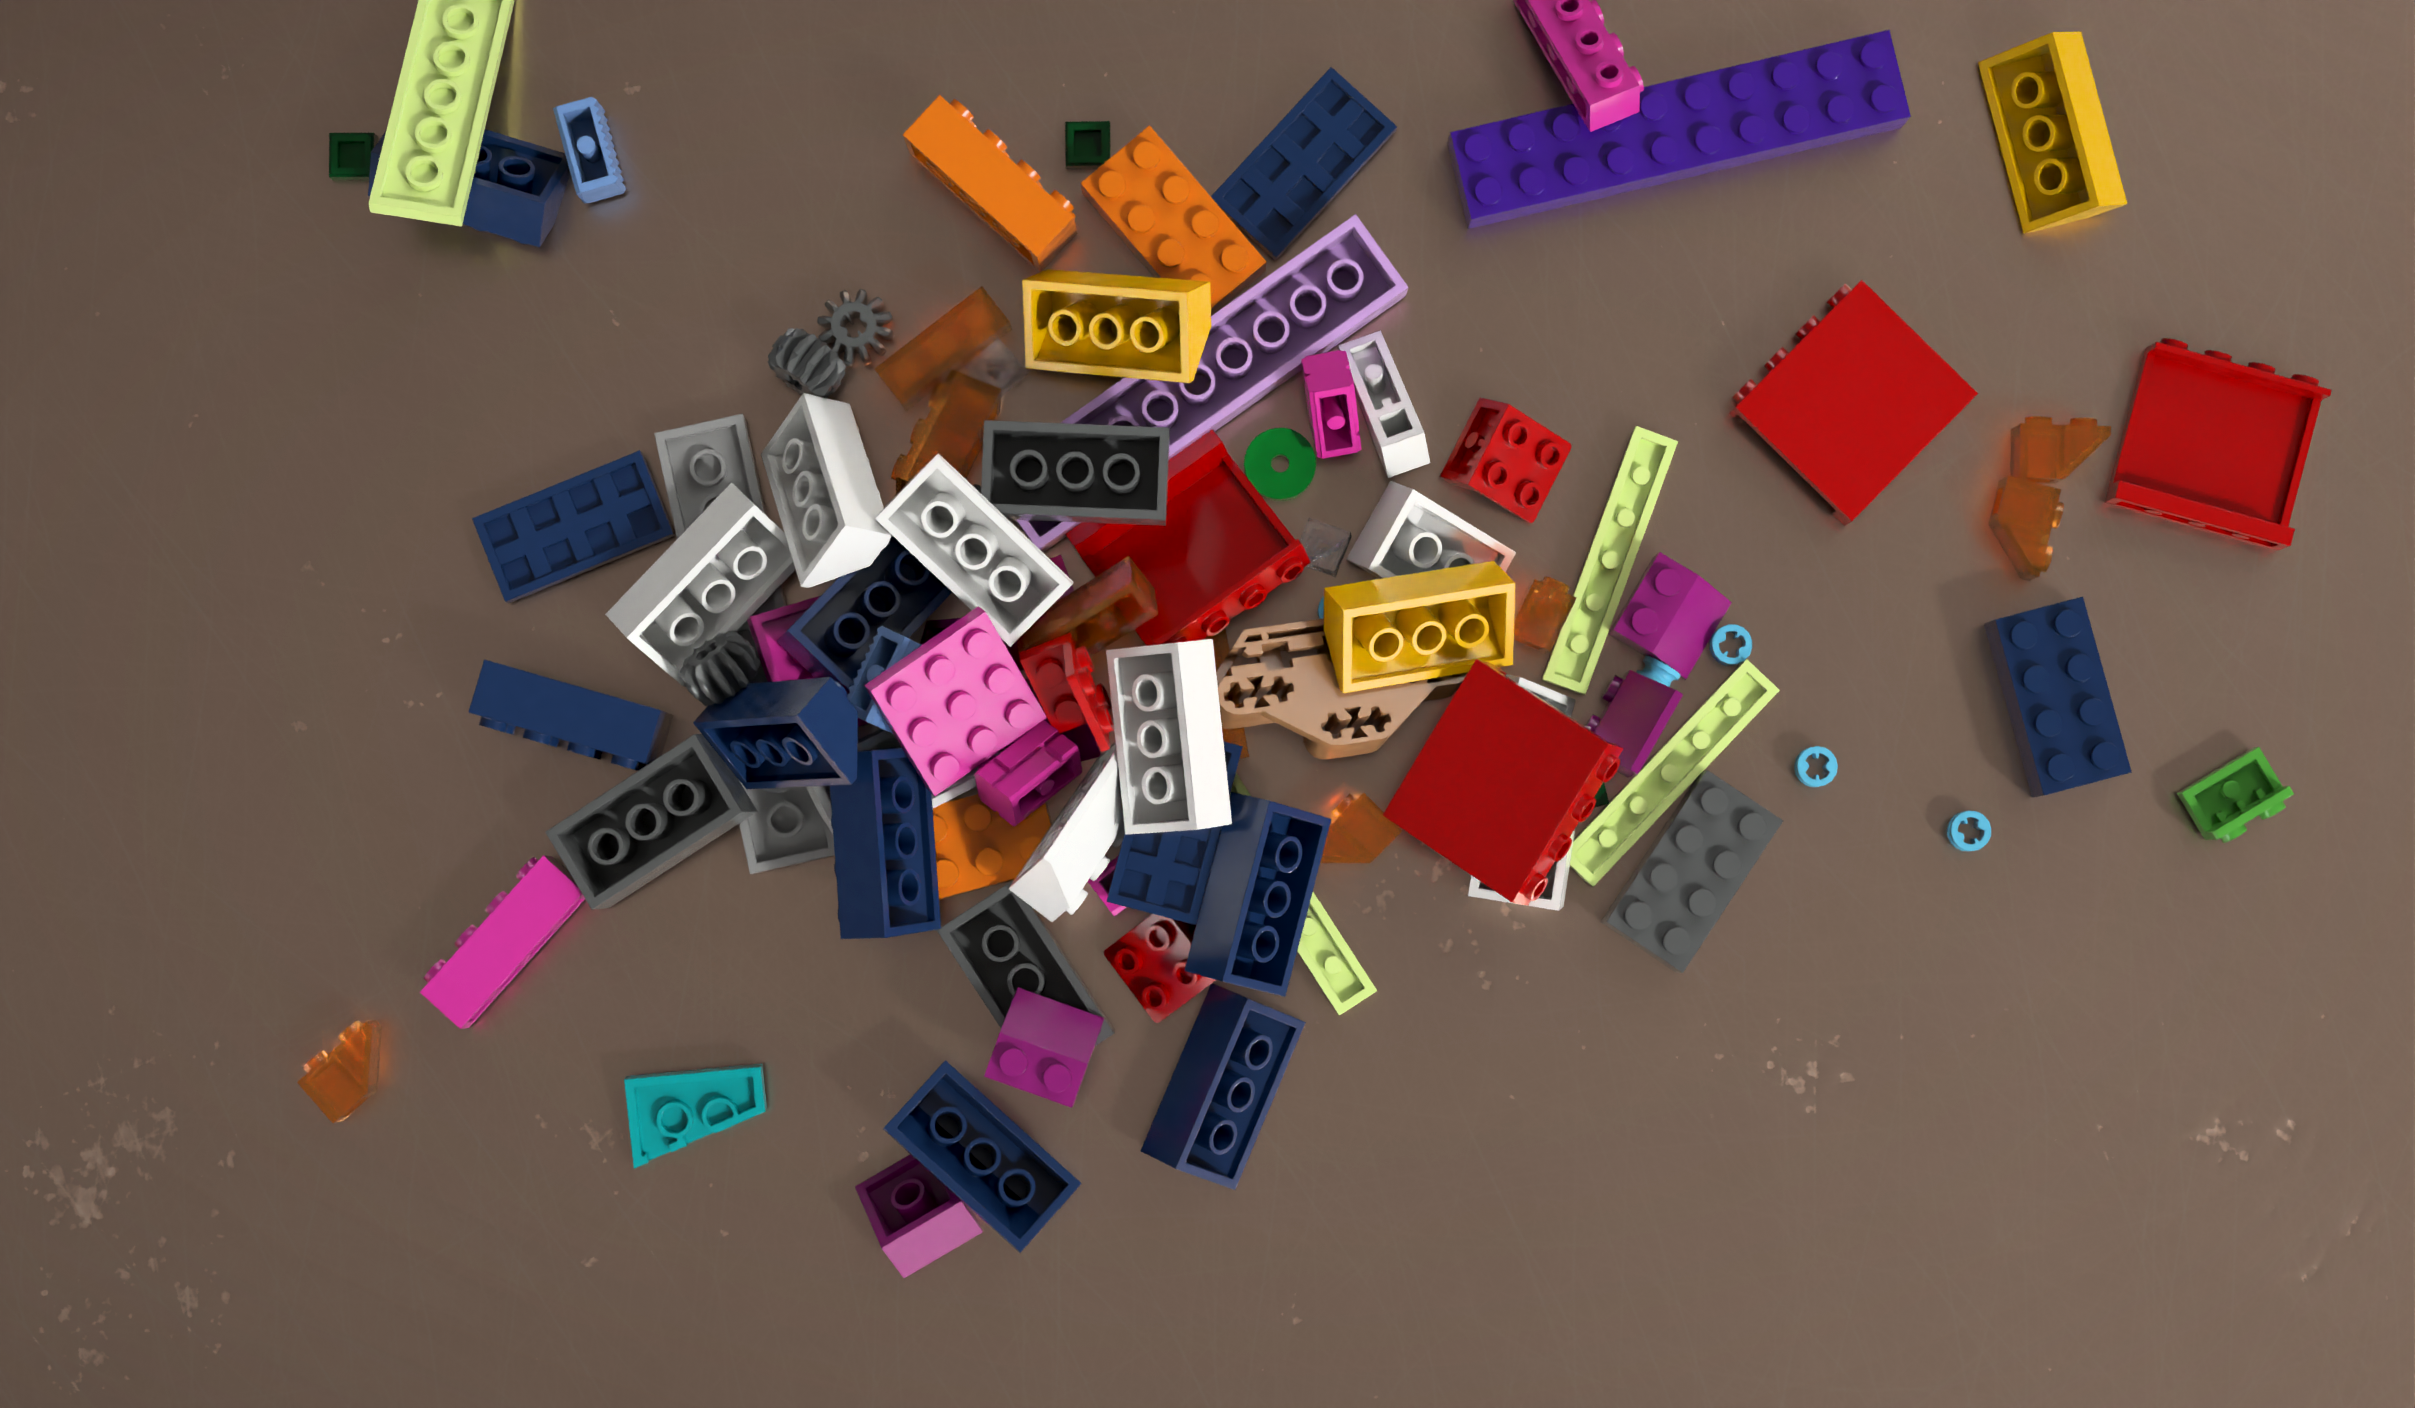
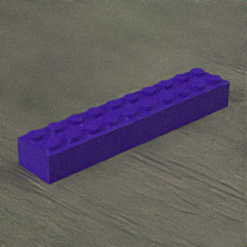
[1447,30,1911,229]

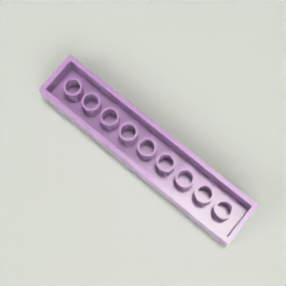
[1015,214,1409,553]

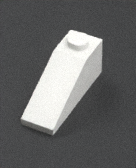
[1338,330,1430,478]

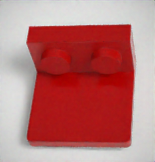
[1439,397,1572,523]
[1019,633,1115,752]
[1104,908,1216,1023]

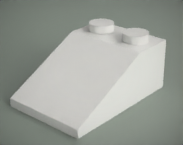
[1346,481,1516,579]

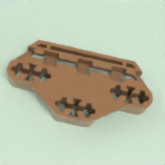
[1216,618,1468,759]

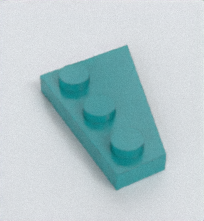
[624,1063,767,1169]

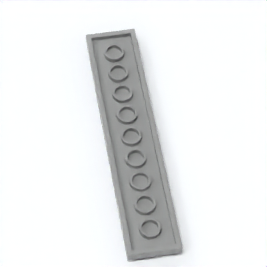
[654,414,835,874]

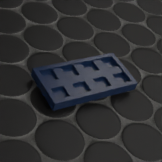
[1211,67,1397,261]
[472,450,675,603]
[1107,741,1243,925]

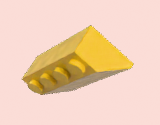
[1978,32,2127,233]
[1022,269,1211,383]
[1324,561,1515,693]

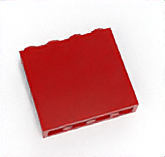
[1729,280,1978,526]
[2104,338,2332,551]
[1065,429,1311,646]
[1383,659,1624,906]

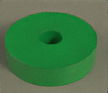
[1244,428,1316,501]

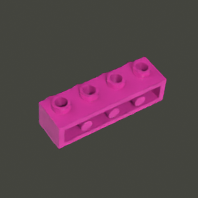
[1513,0,1644,132]
[420,855,585,1029]

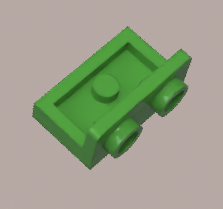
[2177,747,2294,843]

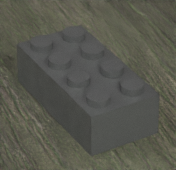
[981,420,1170,526]
[545,734,758,910]
[1601,770,1783,973]
[937,880,1115,1046]

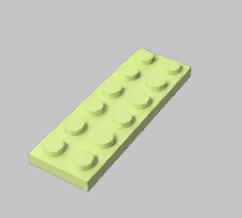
[369,0,515,227]

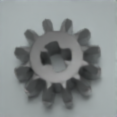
[817,289,894,366]
[768,328,846,398]
[679,631,761,706]

